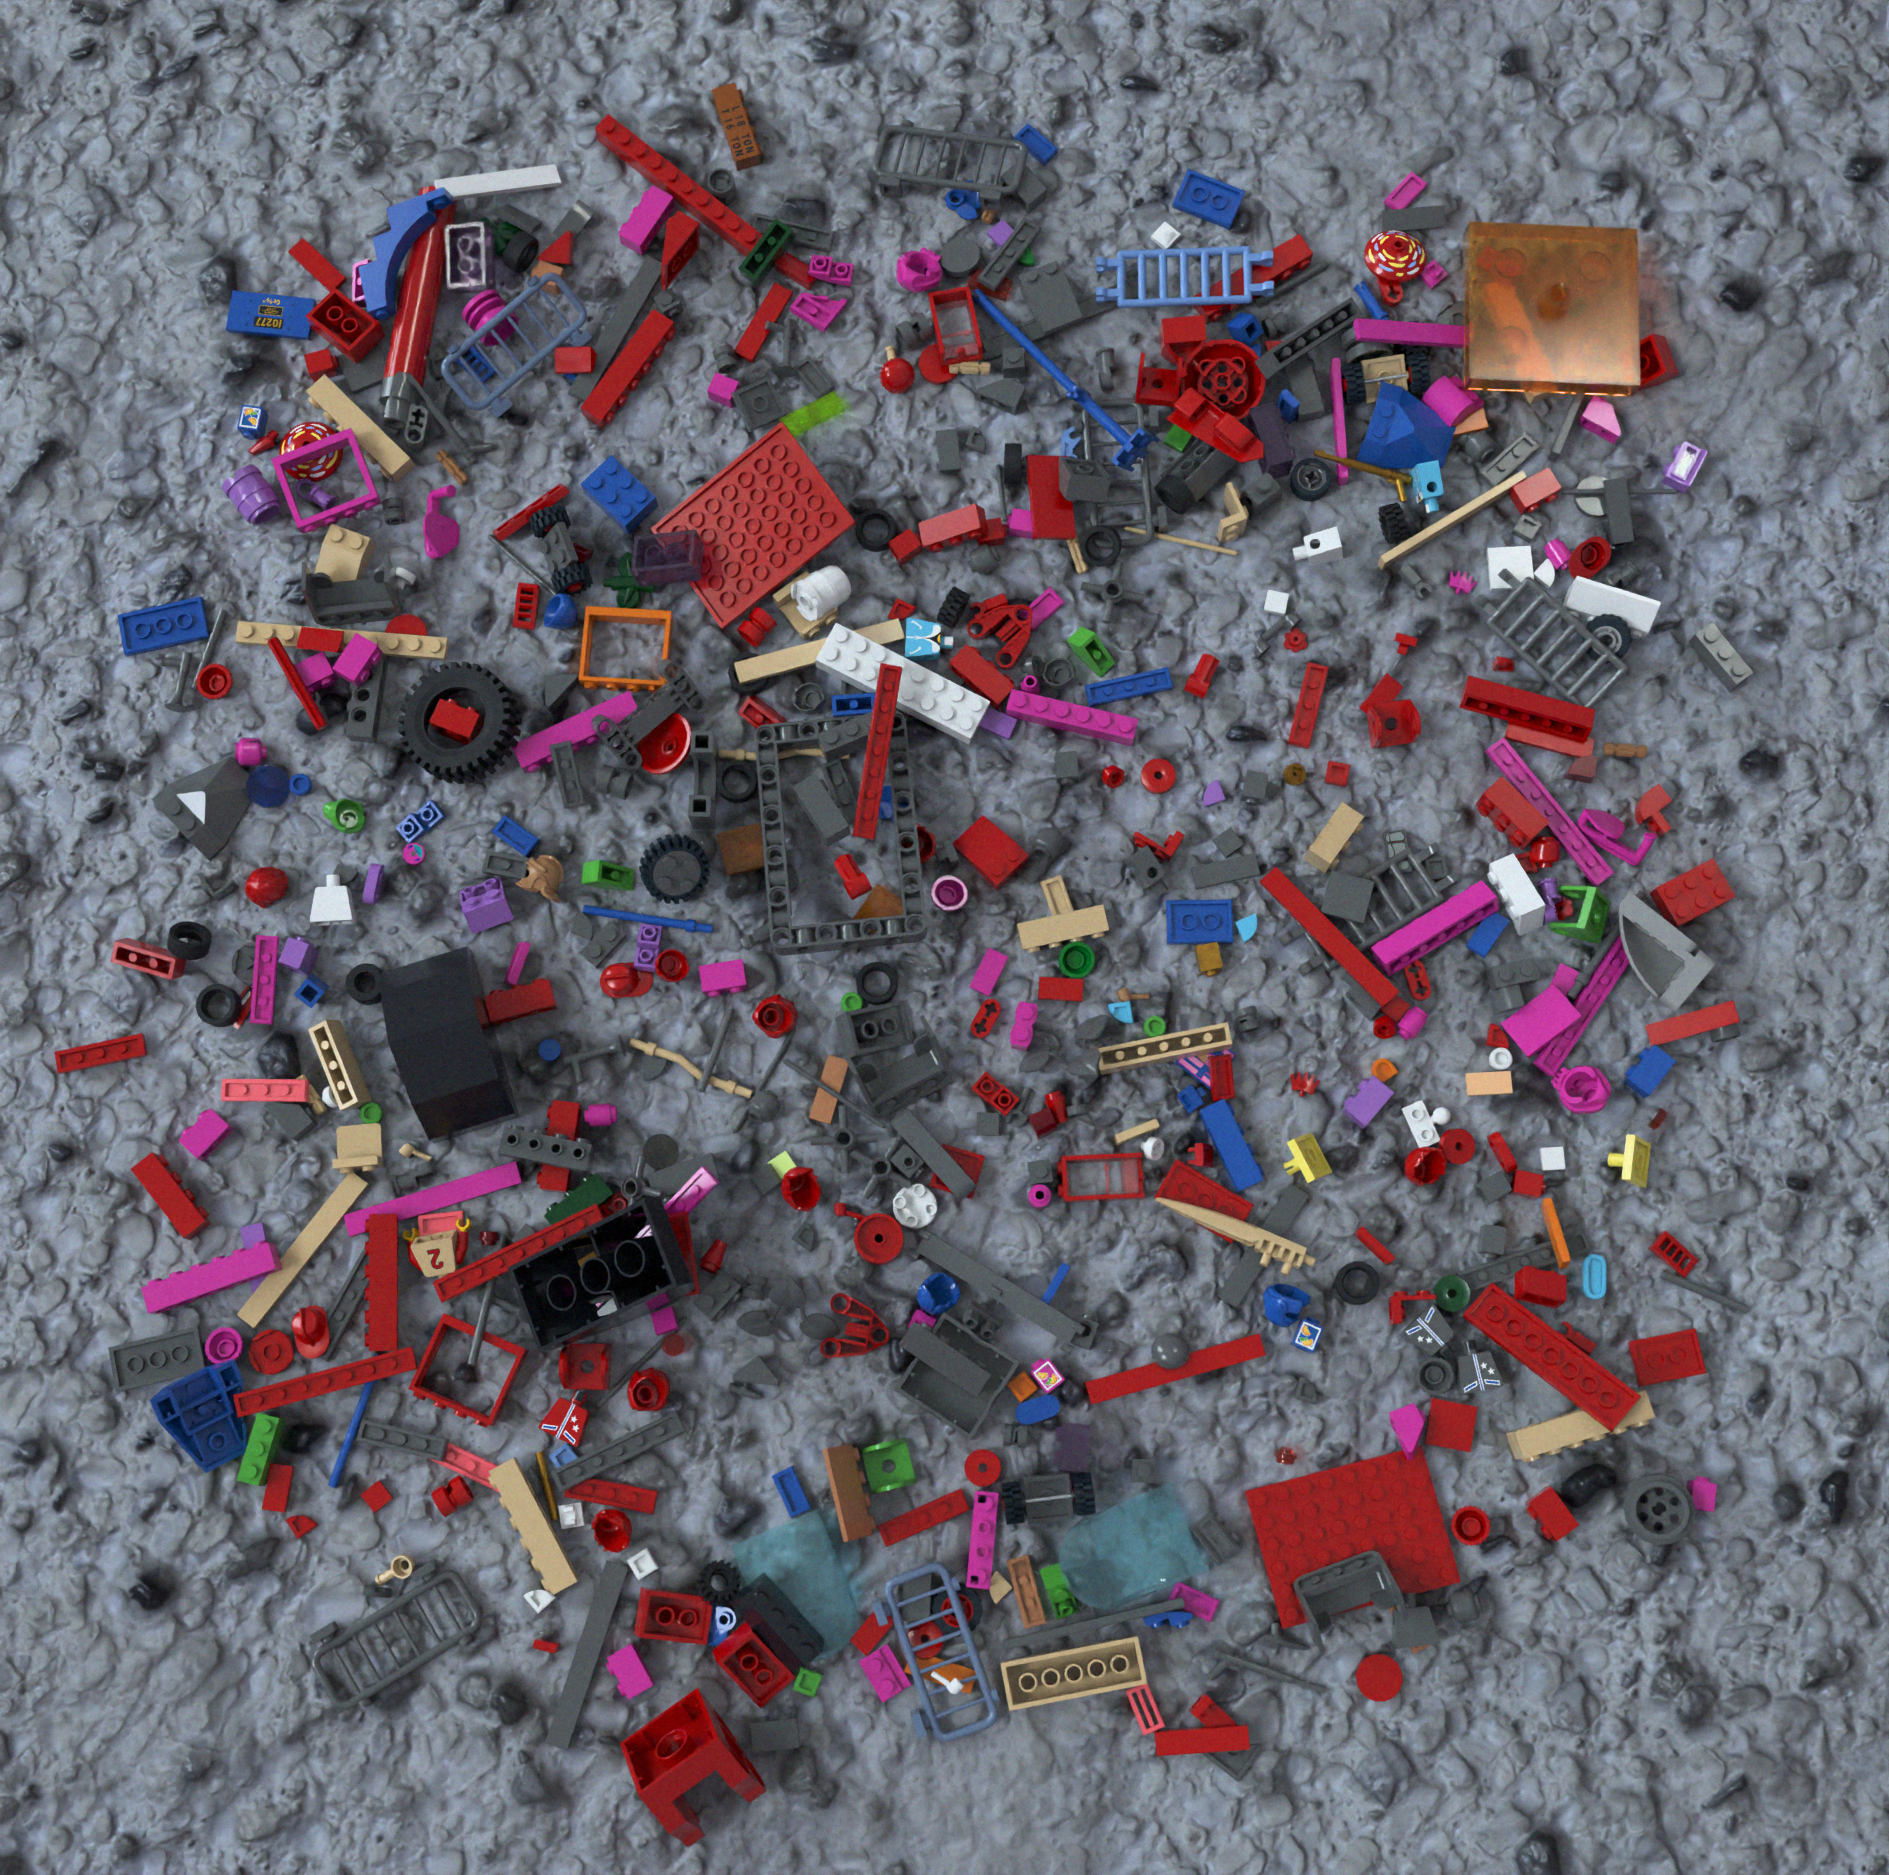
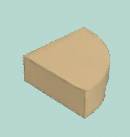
[989,1570,1012,1604]

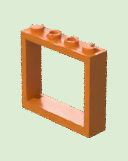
[579,606,673,693]

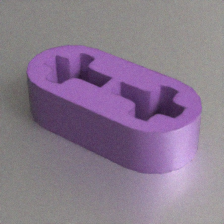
[363,863,384,905]

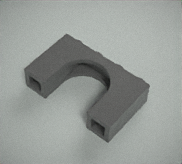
[688,731,718,829]

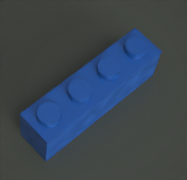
[1198,1099,1265,1193]

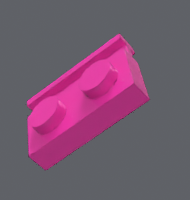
[859,1643,911,1703]

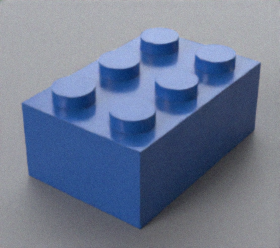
[581,455,658,535]

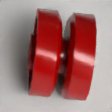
[854,1213,904,1265]

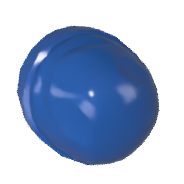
[544,593,578,630]

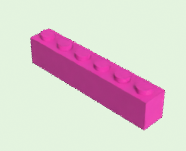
[1006,689,1138,746]
[511,691,637,774]
[1371,880,1499,977]
[141,1240,283,1315]

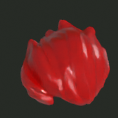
[752,994,799,1039]
[627,1367,670,1412]

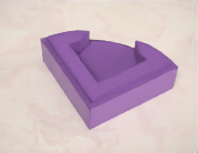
[1203,779,1225,808]

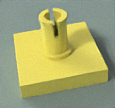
[1284,1132,1332,1183]
[1608,1135,1651,1188]

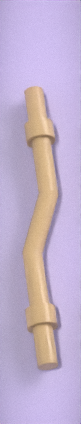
[719,748,850,762]
[629,1038,753,1099]

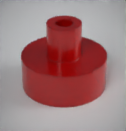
[1102,765,1125,788]
[1373,1016,1396,1039]

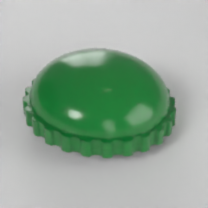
[1058,941,1095,979]

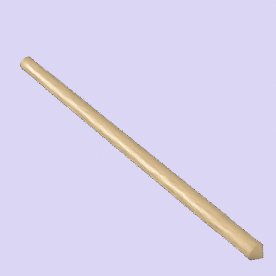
[1123,526,1239,556]

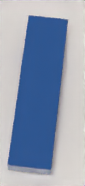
[1084,667,1173,707]

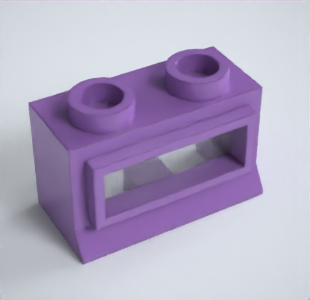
[1661,441,1708,494]

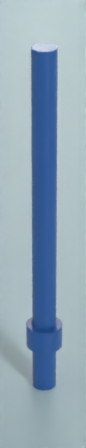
[583,905,713,934]
[328,1354,378,1488]

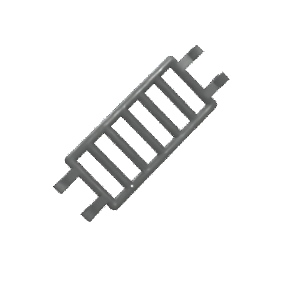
[1279,842,1460,976]

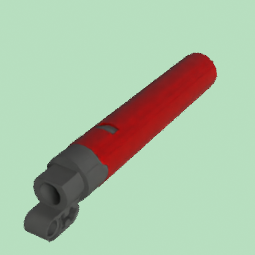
[379,186,458,451]

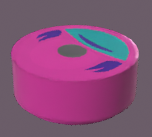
[403,843,426,866]

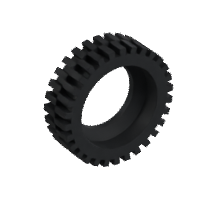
[398,662,522,784]

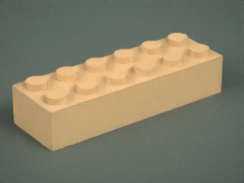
[1506,1390,1655,1462]
[1000,1635,1147,1711]

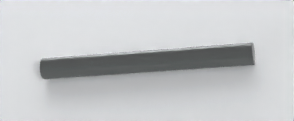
[1254,259,1329,308]
[191,609,228,691]
[697,1009,735,1093]
[1660,1270,1749,1314]

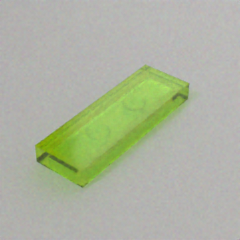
[779,391,845,437]

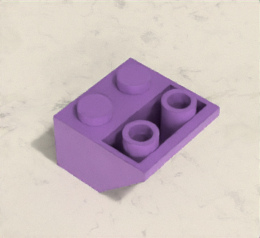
[459,877,514,934]

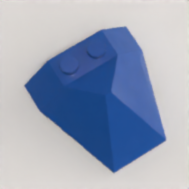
[1356,381,1456,469]
[149,1359,247,1473]

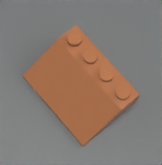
[822,1444,877,1542]

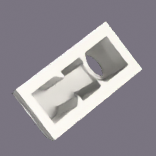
[1292,527,1343,565]
[310,875,357,926]

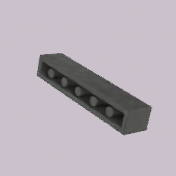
[1255,297,1363,380]

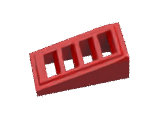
[513,582,541,630]
[1648,1231,1699,1278]

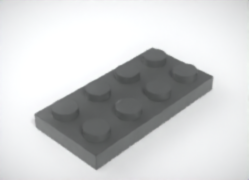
[108,1326,207,1392]

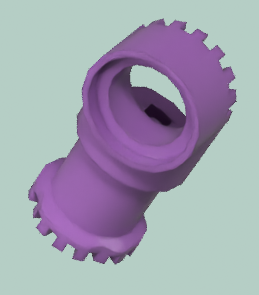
[295,478,337,511]
[1537,877,1562,923]

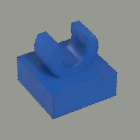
[1177,1084,1207,1114]

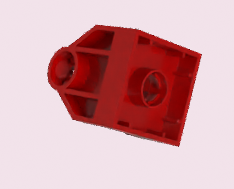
[620,1688,767,1848]

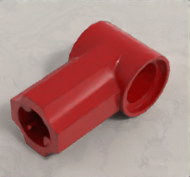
[1184,653,1220,699]
[834,854,872,900]

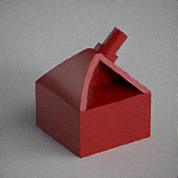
[1159,315,1207,374]

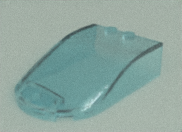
[1059,1481,1209,1609]
[731,1509,857,1662]

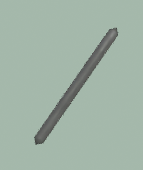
[996,464,1008,522]

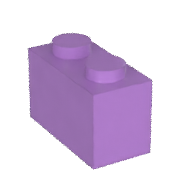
[278,936,319,977]
[1342,1075,1394,1129]

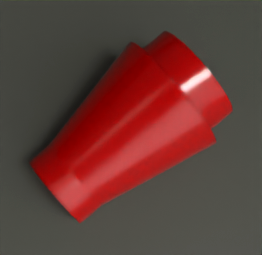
[1044,1090,1068,1124]
[700,1239,727,1274]

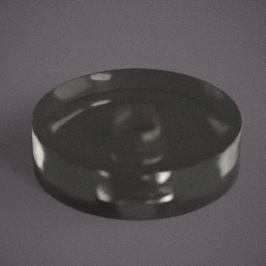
[643,1134,679,1170]

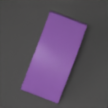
[634,924,663,972]

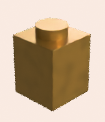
[1194,942,1223,977]

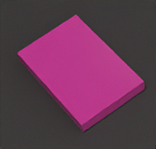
[1501,984,1583,1059]

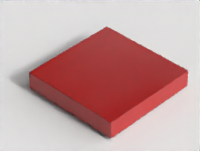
[930,1143,985,1199]
[1424,1398,1477,1453]

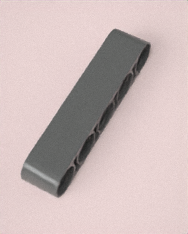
[890,1107,978,1201]

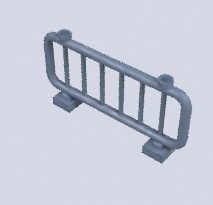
[441,273,592,418]
[872,1563,1000,1742]

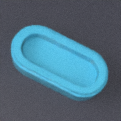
[1582,1254,1607,1300]

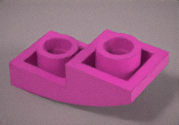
[809,255,854,286]

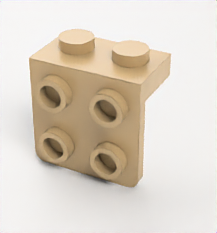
[1217,482,1249,543]
[332,1123,383,1174]

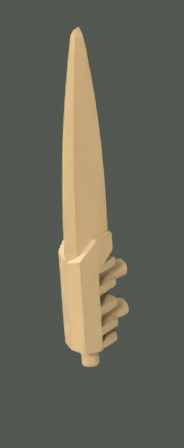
[1155,1197,1316,1276]

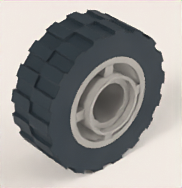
[1582,614,1632,664]

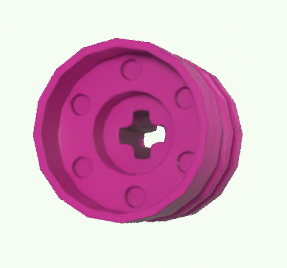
[462,289,519,347]

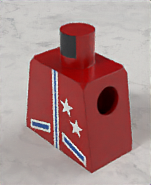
[538,1389,591,1448]

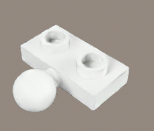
[1401,1100,1451,1148]

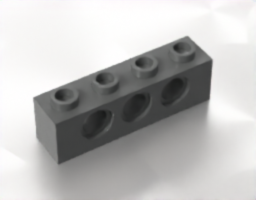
[344,654,388,743]

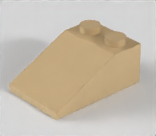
[315,524,376,582]

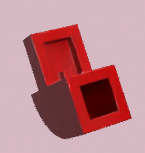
[1634,784,1672,838]

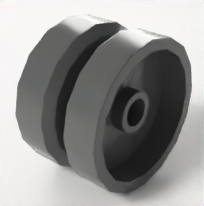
[1340,327,1393,366]

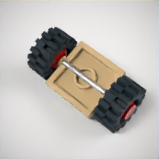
[1341,353,1430,404]

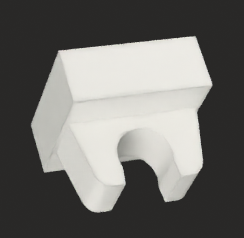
[558,1502,585,1529]

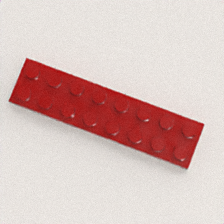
[1463,1283,1641,1433]

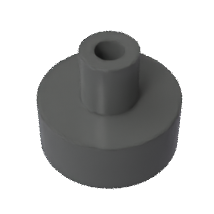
[1021,655,1044,678]
[1066,1097,1089,1117]

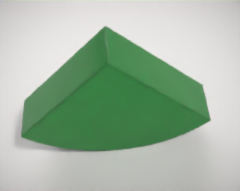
[1018,247,1035,267]

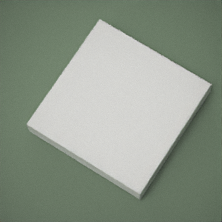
[1486,546,1534,591]

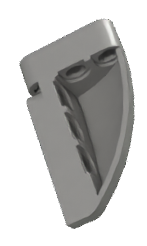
[1618,892,1716,1012]

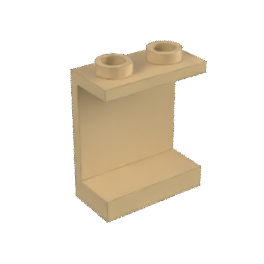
[772,570,839,641]

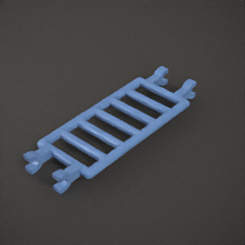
[1096,246,1274,308]

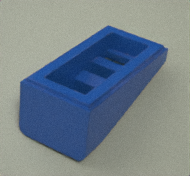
[455,346,496,383]

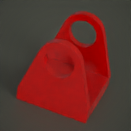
[1135,352,1183,407]
[1366,699,1421,749]
[559,1343,612,1390]

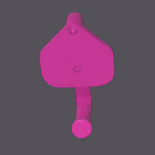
[423,485,460,559]
[1577,808,1657,865]

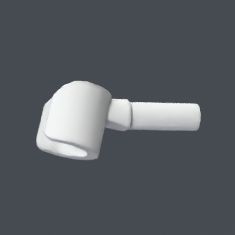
[931,1671,964,1694]

